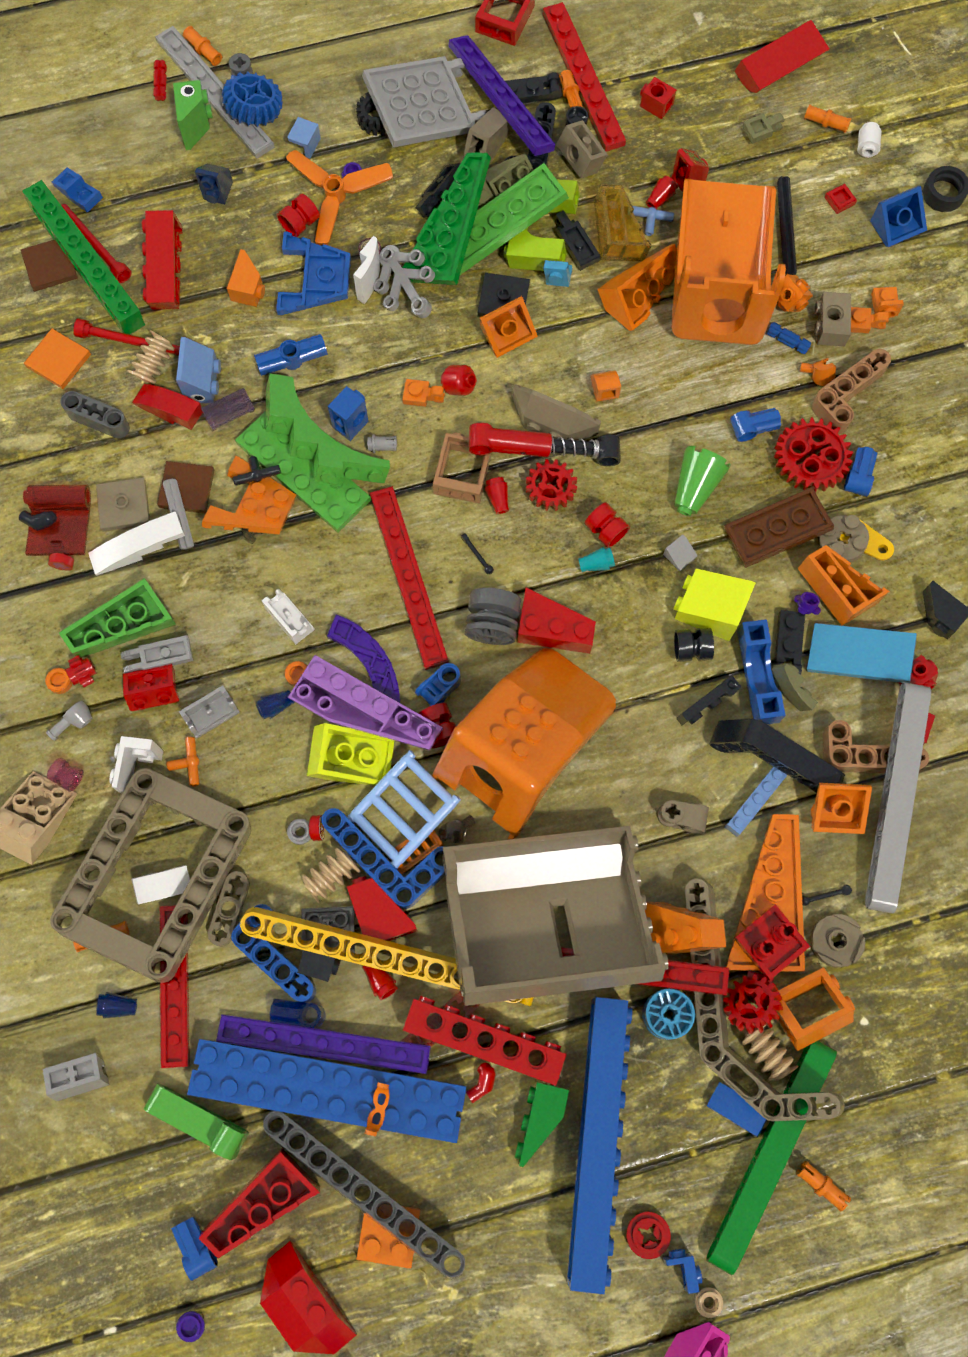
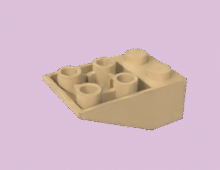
[0,771,77,865]

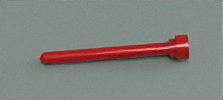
[61,204,132,284]
[73,318,180,355]

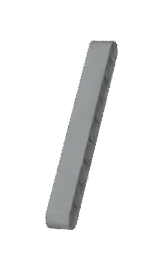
[865,682,931,914]

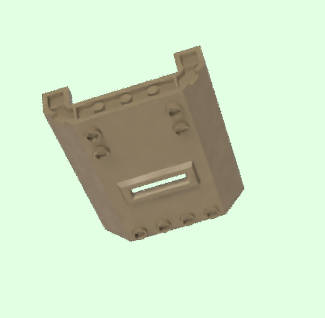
[443,826,668,1006]

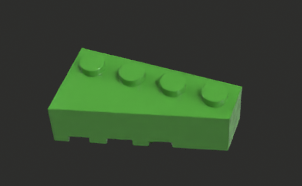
[59,578,176,658]

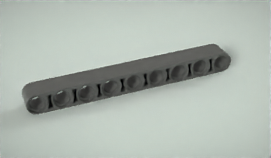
[263,1111,465,1279]

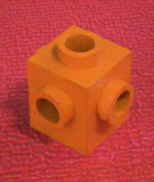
[777,274,813,312]

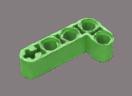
[144,1083,249,1160]

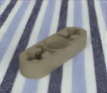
[208,871,250,947]

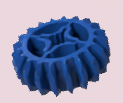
[222,71,283,127]

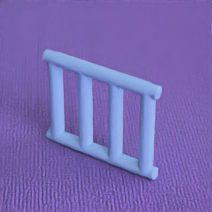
[347,750,461,869]

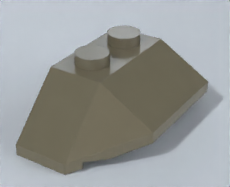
[512,384,601,441]

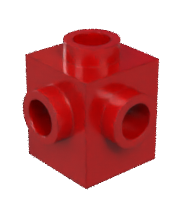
[897,654,938,690]

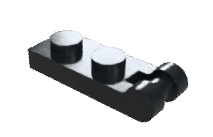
[505,72,562,103]
[774,610,805,675]

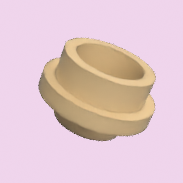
[695,1287,723,1318]

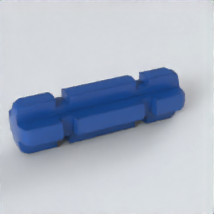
[767,322,811,354]

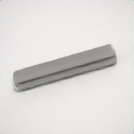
[163,479,194,550]

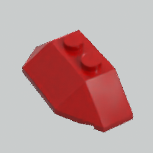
[260,1241,357,1354]

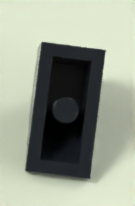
[922,581,968,640]

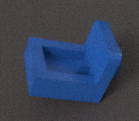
[663,1249,702,1294]

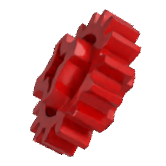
[526,459,577,511]
[723,974,783,1034]

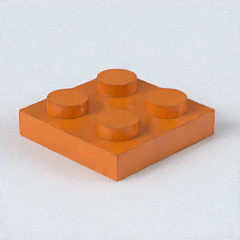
[356,1204,421,1269]

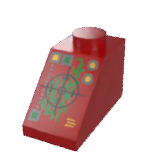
[672,148,709,192]

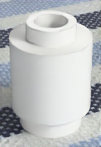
[857,122,882,158]

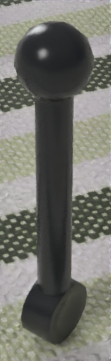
[461,533,494,575]
[802,885,852,906]

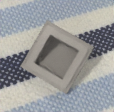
[663,534,698,572]

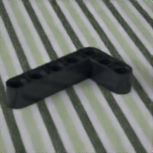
[709,719,845,793]

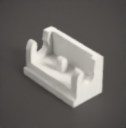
[261,589,315,645]

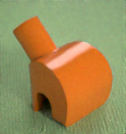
[800,358,836,386]

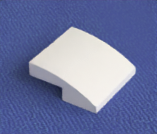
[353,236,380,304]

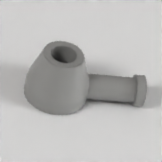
[46,700,93,741]

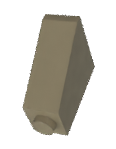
[463,108,510,163]

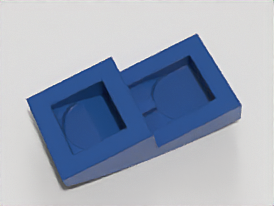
[52,167,103,213]
[707,1082,767,1137]

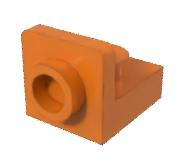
[871,287,904,318]

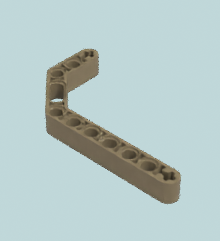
[685,879,845,1121]

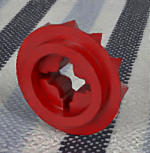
[626,1211,671,1259]

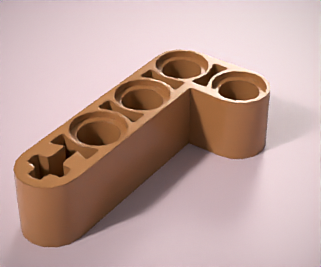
[812,349,891,434]
[822,720,929,773]

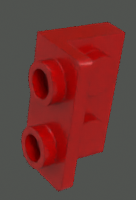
[123,664,179,711]

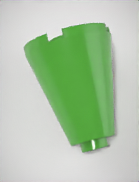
[674,446,731,516]

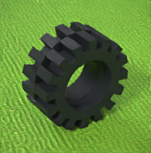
[356,92,385,136]

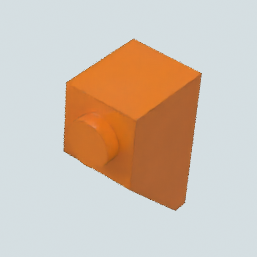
[227,249,265,307]

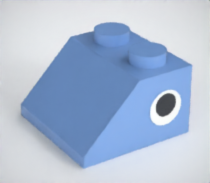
[176,337,221,404]

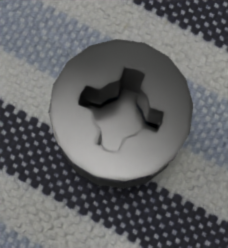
[229,53,253,76]

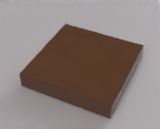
[20,240,78,292]
[157,461,215,514]

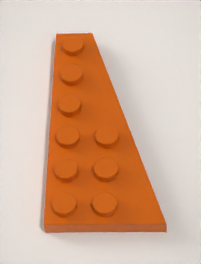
[725,814,805,972]

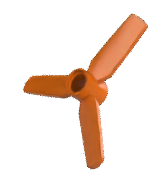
[286,150,393,246]

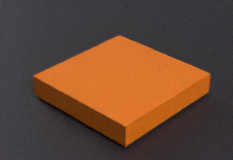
[24,328,91,390]

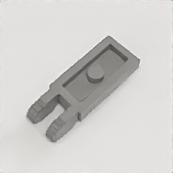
[121,635,194,673]

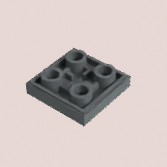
[302,906,355,961]

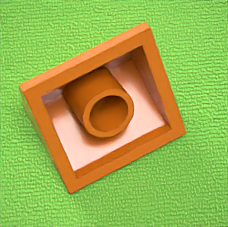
[480,296,538,358]

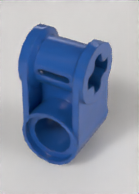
[415,663,461,706]

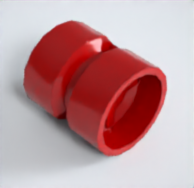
[277,193,320,237]
[584,502,630,548]
[418,703,456,749]

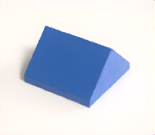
[870,185,927,247]

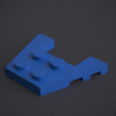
[276,232,351,315]

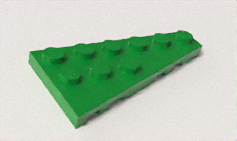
[393,153,491,285]

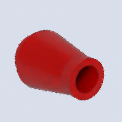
[646,175,678,209]
[484,477,509,514]
[362,966,398,1000]

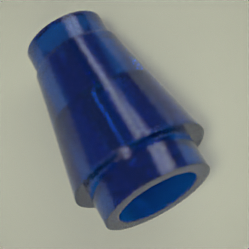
[255,690,295,720]
[96,992,137,1019]

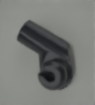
[19,510,57,531]

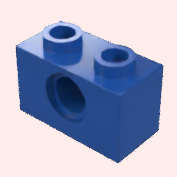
[328,386,369,441]

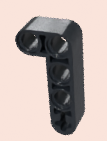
[504,102,556,170]

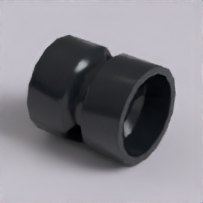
[674,628,714,662]

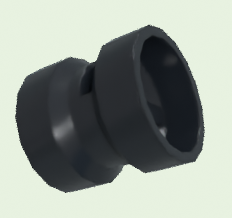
[565,106,588,127]

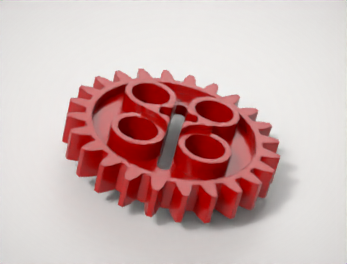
[774,417,853,493]

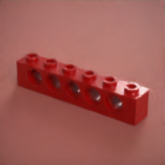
[402,996,566,1086]

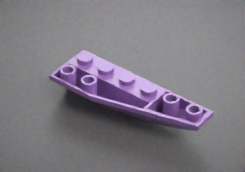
[288,655,443,750]

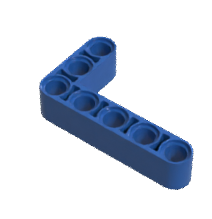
[322,808,445,909]

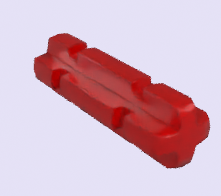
[153,59,167,101]

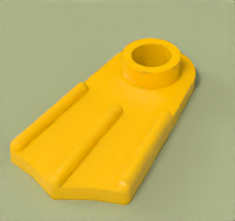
[839,519,894,560]

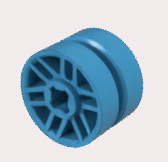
[642,989,695,1040]

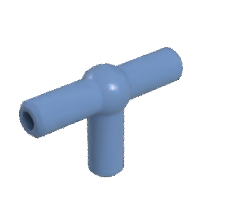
[629,205,674,236]

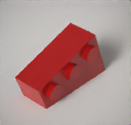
[517,588,596,654]

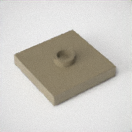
[96,477,150,532]

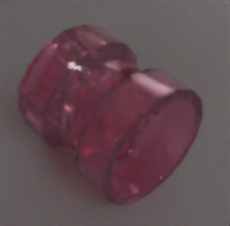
[47,757,84,792]

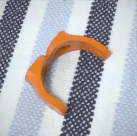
[365,1082,390,1136]

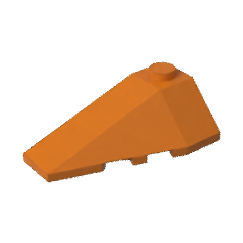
[597,244,677,331]

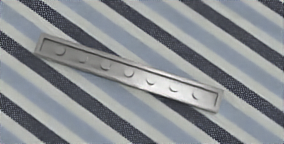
[155,26,275,159]

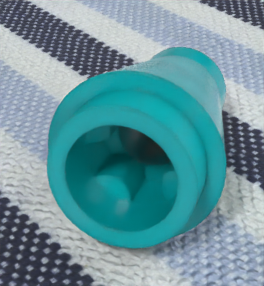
[578,547,615,572]

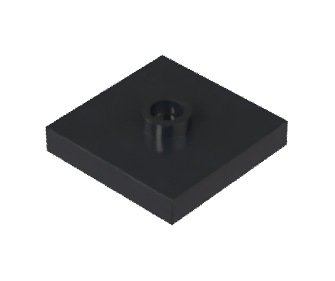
[477,272,530,317]

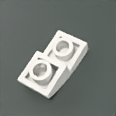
[131,865,190,904]

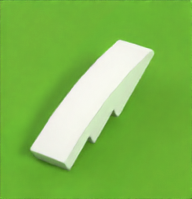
[88,511,185,576]

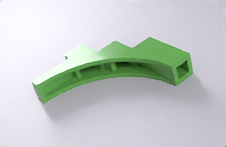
[266,373,390,484]

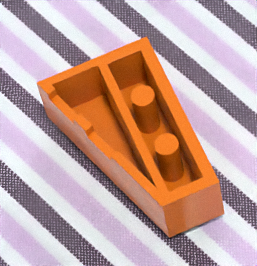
[798,545,890,626]
[645,902,726,955]

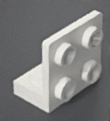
[110,736,163,794]

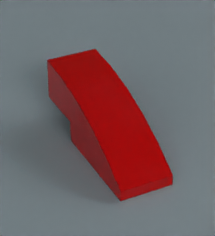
[132,384,204,430]

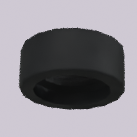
[922,166,968,212]

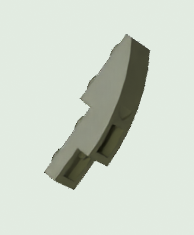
[477,154,534,210]

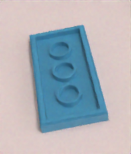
[807,623,917,683]

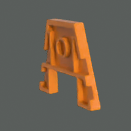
[202,456,296,534]

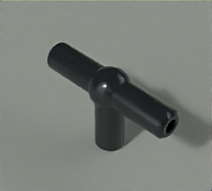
[233,456,281,486]

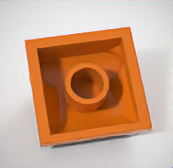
[811,783,872,834]

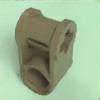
[657,800,709,834]

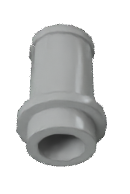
[367,434,397,453]

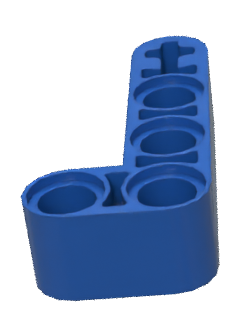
[231,904,316,1003]

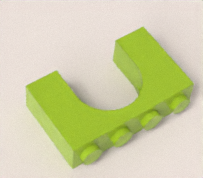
[504,179,580,271]

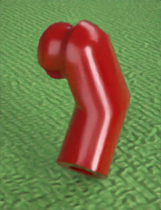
[466,1063,496,1103]

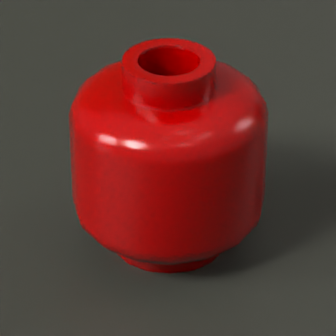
[441,365,477,396]

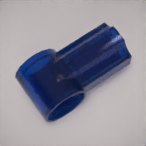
[270,999,326,1028]

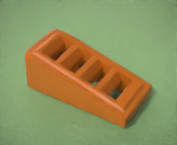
[390,830,444,875]

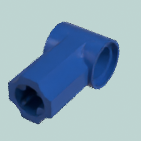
[730,408,781,442]
[843,446,878,497]
[171,1216,218,1281]

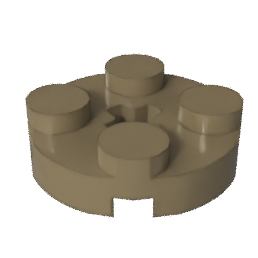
[819,515,869,563]
[810,914,865,968]

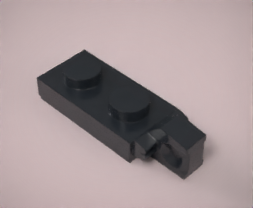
[415,163,461,218]
[555,210,601,271]
[677,675,741,726]

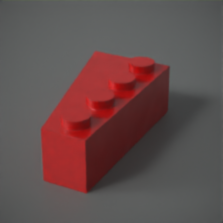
[142,210,183,310]
[199,1148,320,1259]

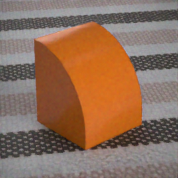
[591,370,621,402]

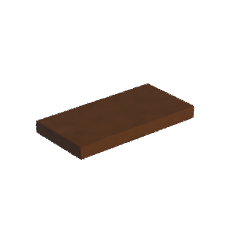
[724,487,834,568]

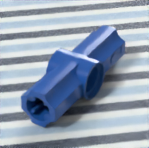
[254,334,328,376]

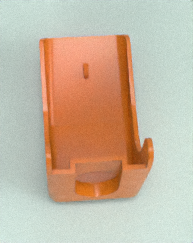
[671,179,786,345]
[432,648,616,840]

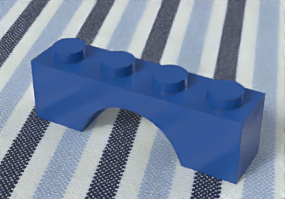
[737,619,786,724]

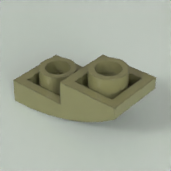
[772,663,818,711]

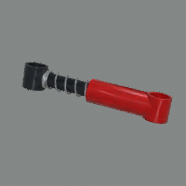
[469,423,621,466]

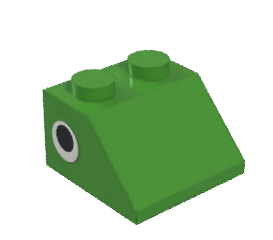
[173,80,213,150]

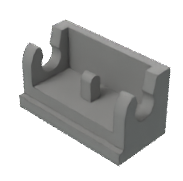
[179,685,240,739]
[43,1053,109,1101]

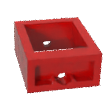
[475,0,535,46]

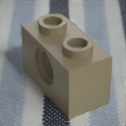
[556,120,608,179]
[814,291,851,347]

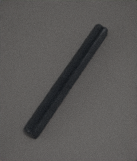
[777,176,797,276]

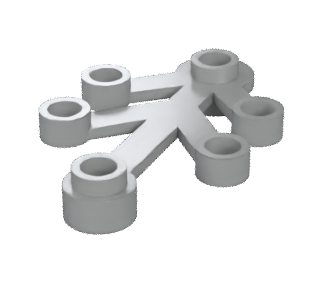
[373,245,435,318]

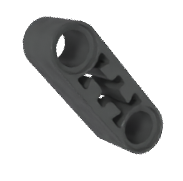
[60,391,130,438]

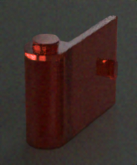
[23,484,91,556]

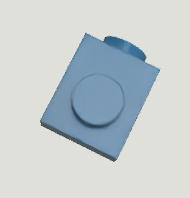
[544,260,573,287]

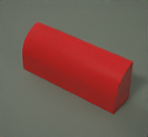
[735,20,830,93]

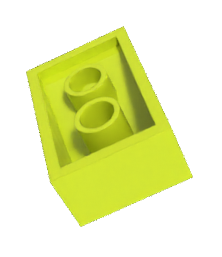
[307,723,394,786]

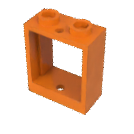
[776,967,855,1051]

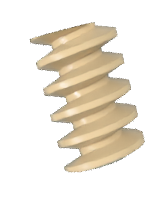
[127,330,175,383]
[302,848,361,904]
[742,1025,798,1082]

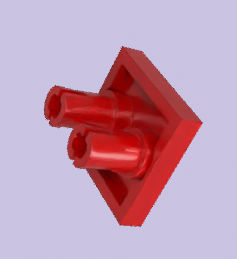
[734,904,811,980]

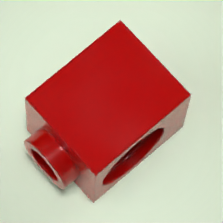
[640,77,677,119]

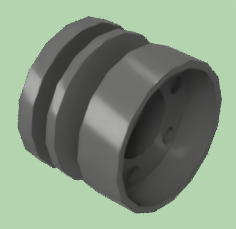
[465,588,521,645]

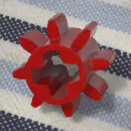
[65,655,97,687]

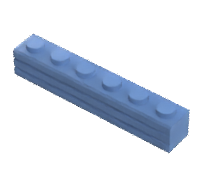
[725,767,787,837]

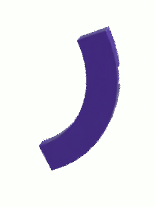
[327,614,400,703]

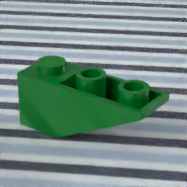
[515,1082,569,1167]

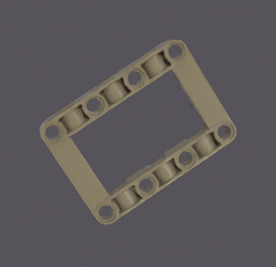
[50,768,251,983]

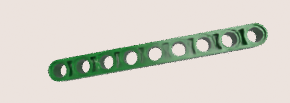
[706,1041,837,1276]

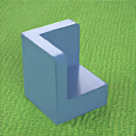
[288,117,321,158]

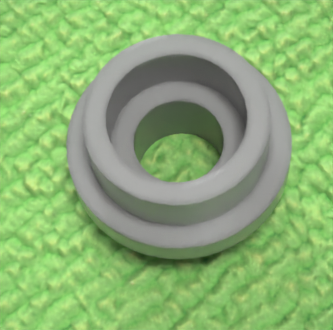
[287,819,311,845]

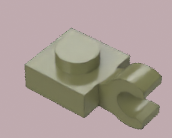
[743,113,785,144]

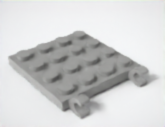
[362,56,486,147]

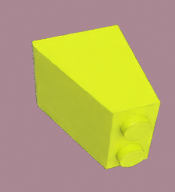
[673,569,756,641]

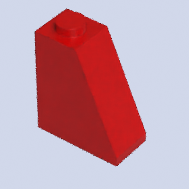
[347,876,418,941]

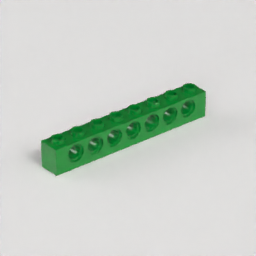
[22,180,145,335]

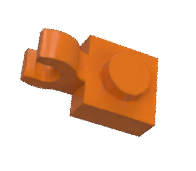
[851,307,889,334]
[402,379,445,407]

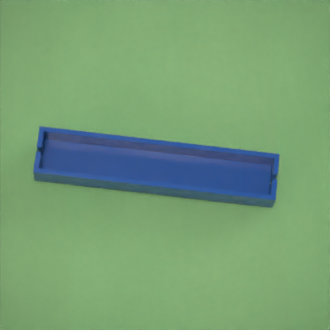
[567,997,632,1295]
[187,1039,467,1143]

